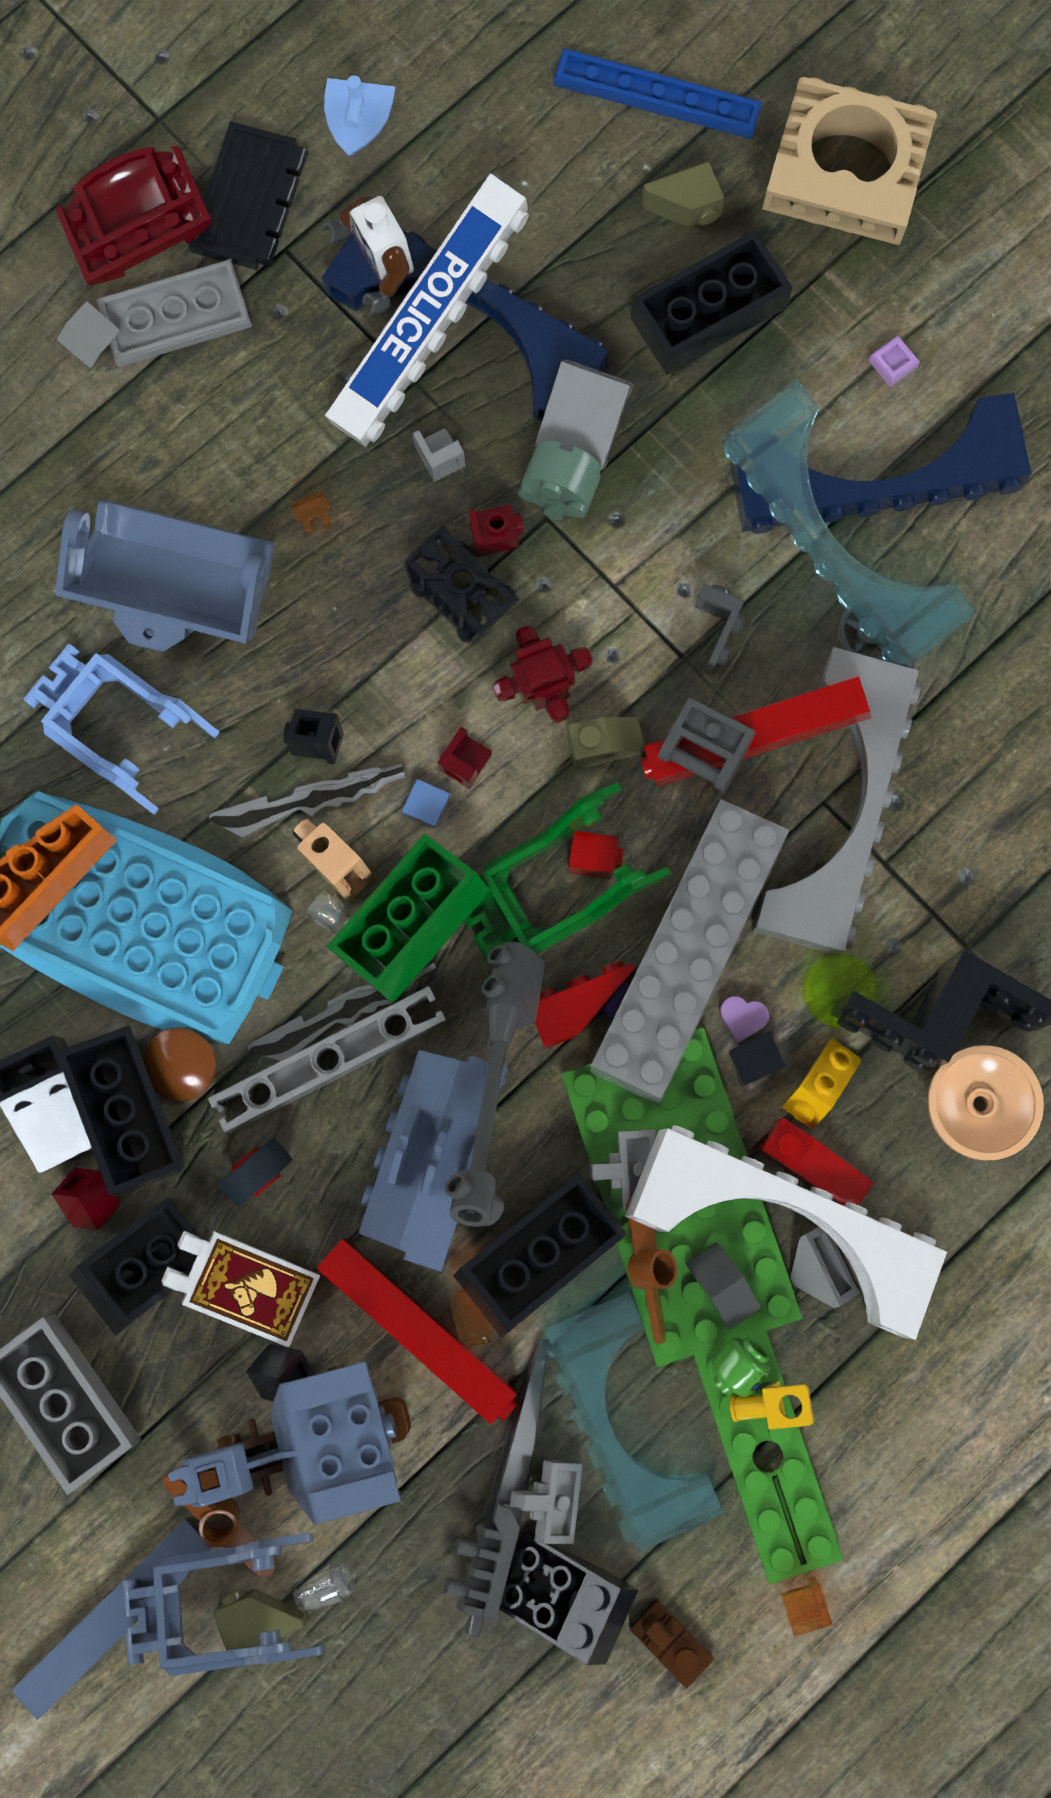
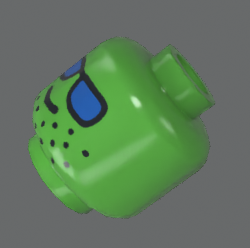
[712,1337,770,1397]

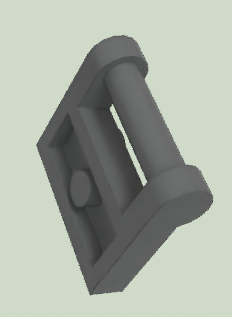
[658,697,756,792]

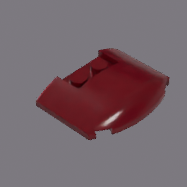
[55,146,213,285]

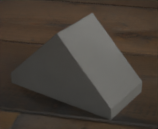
[685,1242,761,1330]

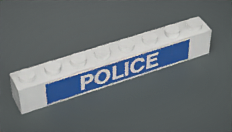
[325,173,529,447]

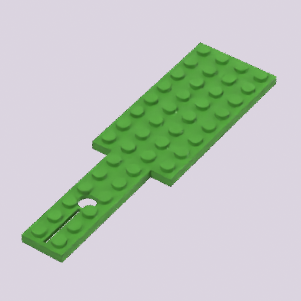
[561,1027,844,1585]

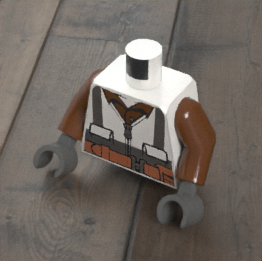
[321,196,414,315]

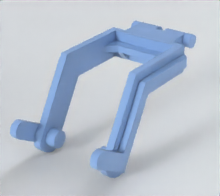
[23,643,220,815]

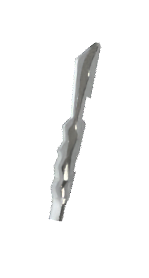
[209,764,406,838]
[248,959,436,1061]

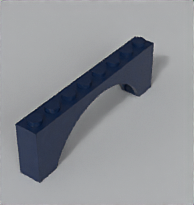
[322,229,608,422]
[727,393,1032,534]

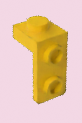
[782,1038,861,1129]

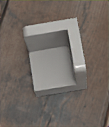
[57,301,119,368]
[412,429,465,482]

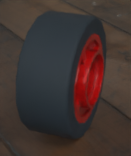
[219,1137,293,1207]

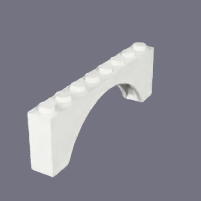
[625,1125,947,1340]

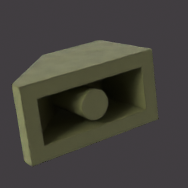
[642,162,725,228]
[567,717,646,770]
[213,1588,308,1650]

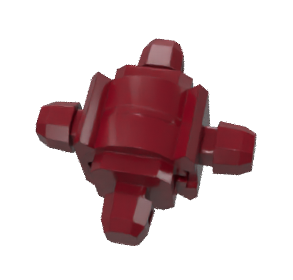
[492,625,593,723]

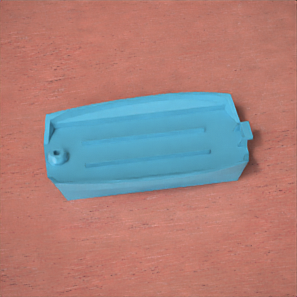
[0,791,293,1044]

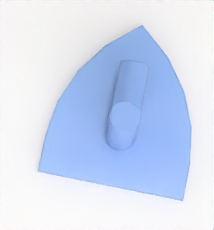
[324,76,395,157]

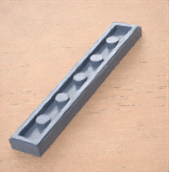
[11,1517,213,1720]

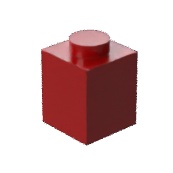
[568,830,624,879]

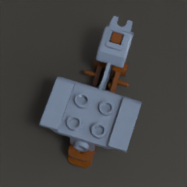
[168,1361,411,1524]

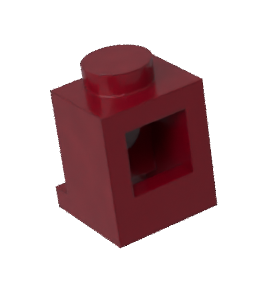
[468,504,524,557]

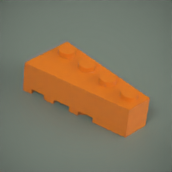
[0,804,117,951]

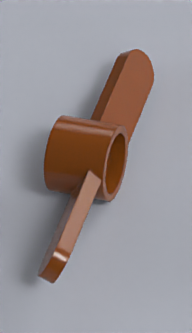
[626,1197,677,1344]
[162,1470,275,1578]

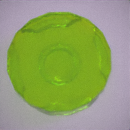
[802,954,878,1029]

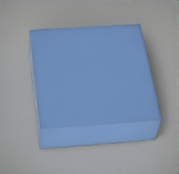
[402,779,451,829]

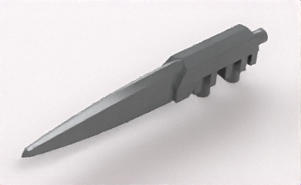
[444,1338,547,1637]

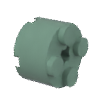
[518,441,602,521]

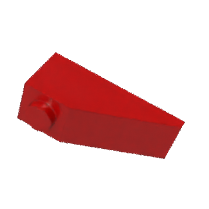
[757,1118,874,1206]

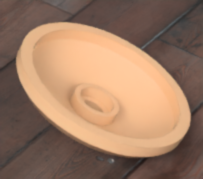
[927,1045,1044,1161]

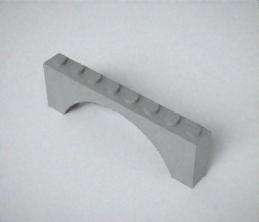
[752,647,921,956]

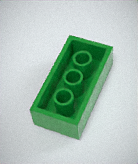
[326,833,490,1004]

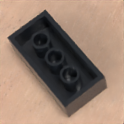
[630,230,793,375]
[453,1173,627,1337]

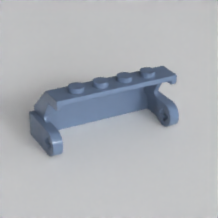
[55,500,275,652]

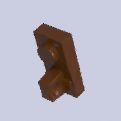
[629,1598,714,1689]

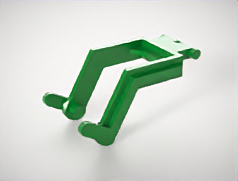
[464,782,671,965]

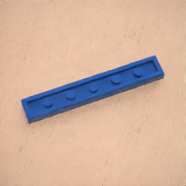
[554,48,763,139]

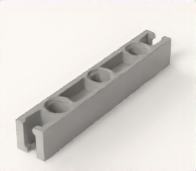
[208,986,447,1133]

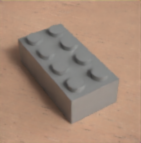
[0,1314,142,1495]

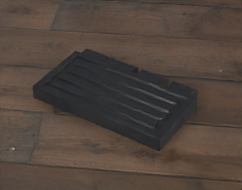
[188,121,308,270]

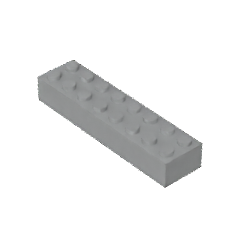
[591,799,789,1106]

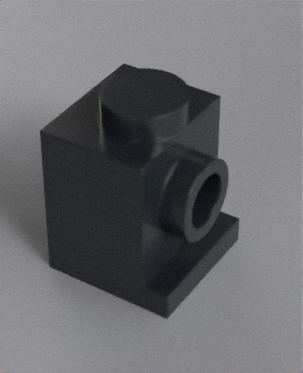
[283,709,344,765]

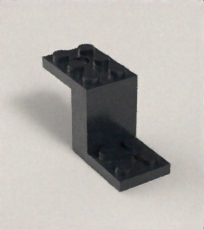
[830,950,1051,1071]

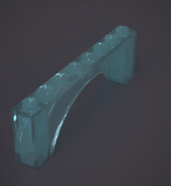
[721,379,977,667]

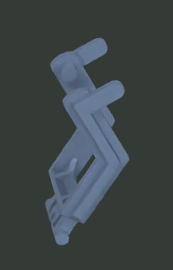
[122,1533,325,1676]

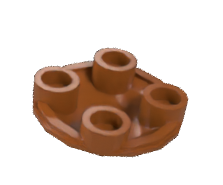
[143,1027,217,1102]

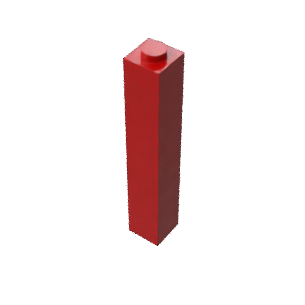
[641,676,871,787]
[316,1238,518,1425]

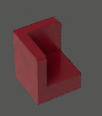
[437,727,492,789]
[51,1168,120,1230]

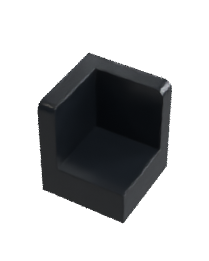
[729,1032,786,1087]
[246,1344,315,1401]

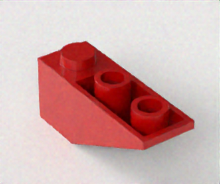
[534,961,635,1049]

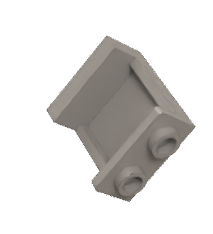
[535,359,634,470]

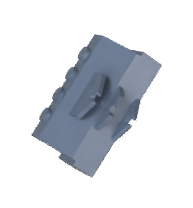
[359,1050,508,1272]

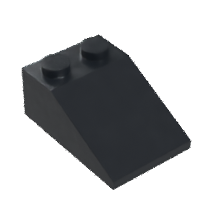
[69,1197,200,1336]

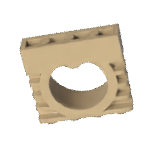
[762,77,937,245]

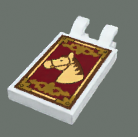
[161,1230,320,1348]

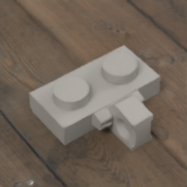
[589,1129,657,1209]
[510,1460,583,1544]

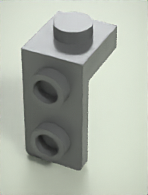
[695,584,746,674]

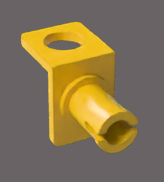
[730,1381,814,1430]

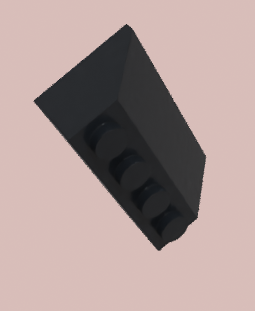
[56,1025,184,1197]

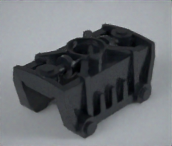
[404,525,519,644]

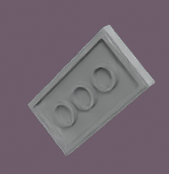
[96,259,252,367]

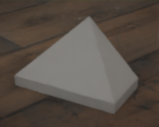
[790,1226,859,1308]

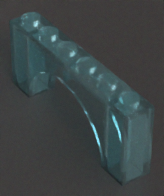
[540,1290,724,1552]

